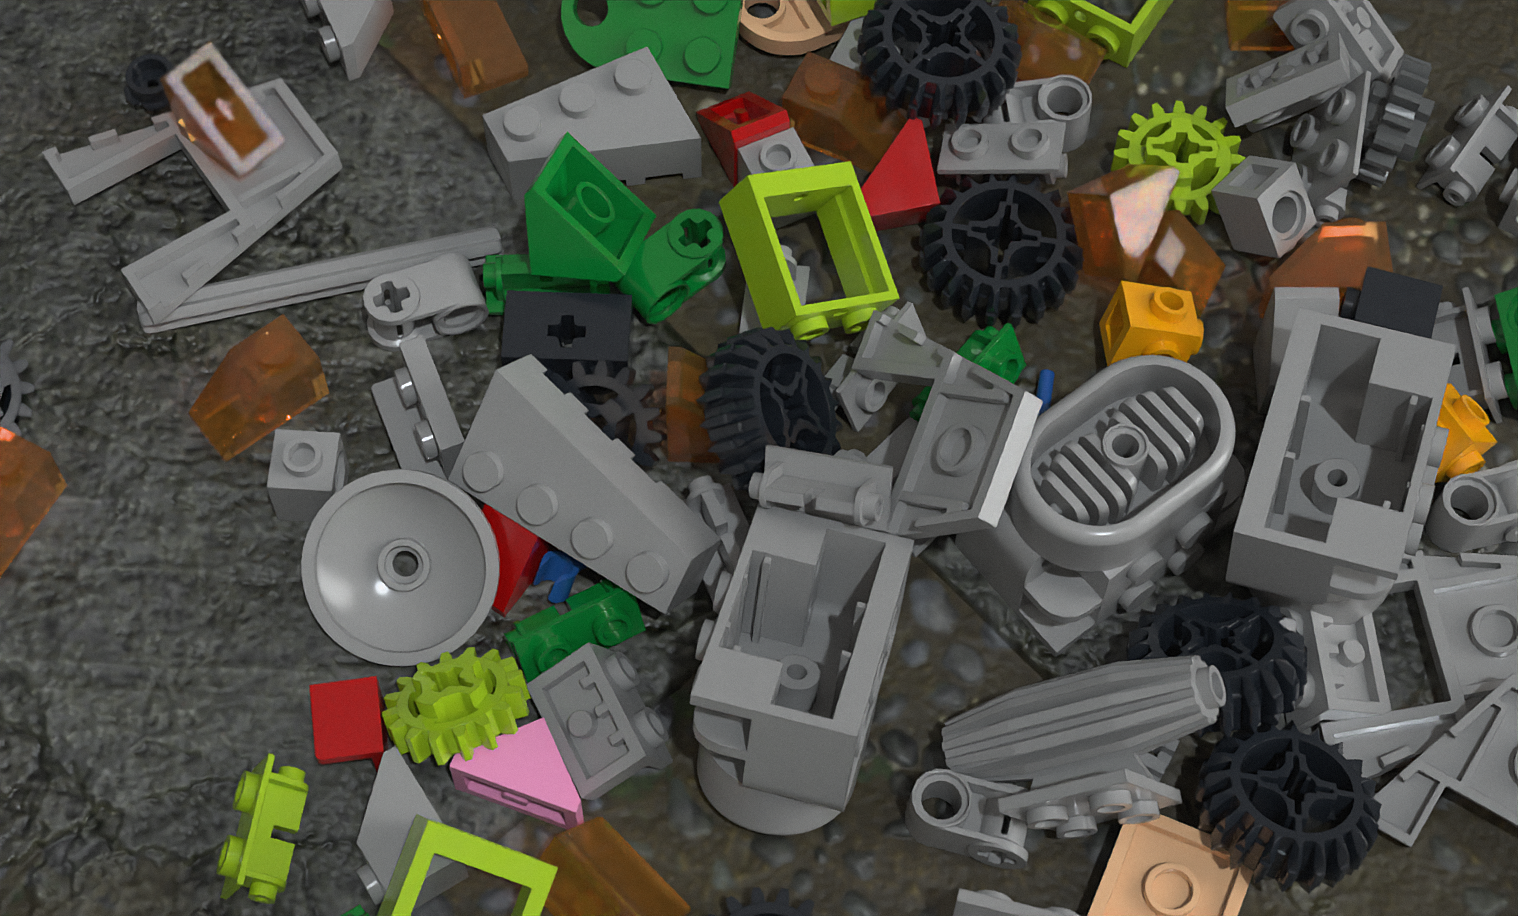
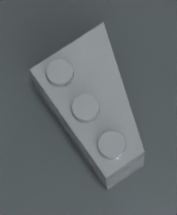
[482,47,702,200]

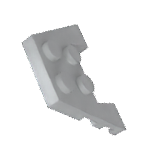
[1374,673,1518,848]

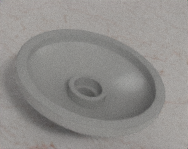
[301,469,500,666]

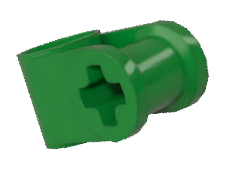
[612,208,726,324]

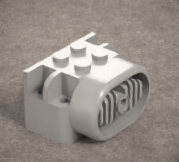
[1225,307,1457,625]
[955,355,1246,657]
[689,503,914,835]

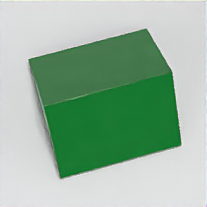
[524,131,657,282]

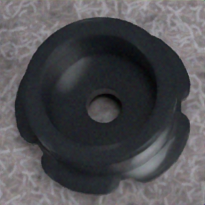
[124,54,183,111]

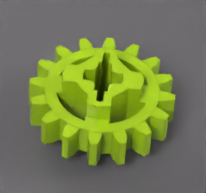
[1111,101,1246,228]
[382,647,531,765]

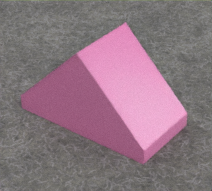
[449,717,584,834]

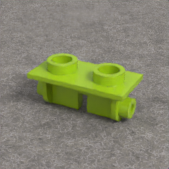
[216,754,309,904]

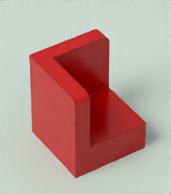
[309,676,389,772]

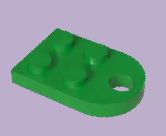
[561,0,743,89]

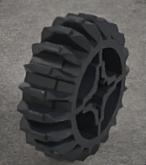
[856,0,1022,131]
[919,174,1085,330]
[696,327,843,500]
[1125,591,1308,739]
[1193,720,1382,894]

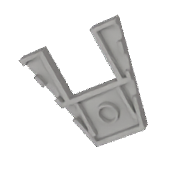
[42,78,343,325]
[851,310,1043,540]
[1319,550,1518,779]

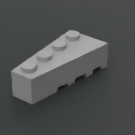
[448,354,722,614]

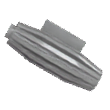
[941,655,1226,839]

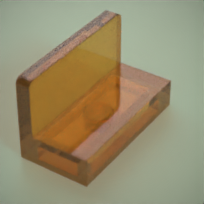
[420,0,529,99]
[539,817,691,916]

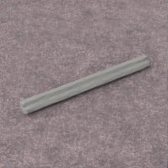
[137,225,503,334]

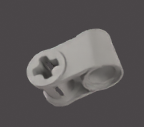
[982,75,1092,152]
[363,253,489,352]
[1425,460,1518,553]
[905,769,1030,869]

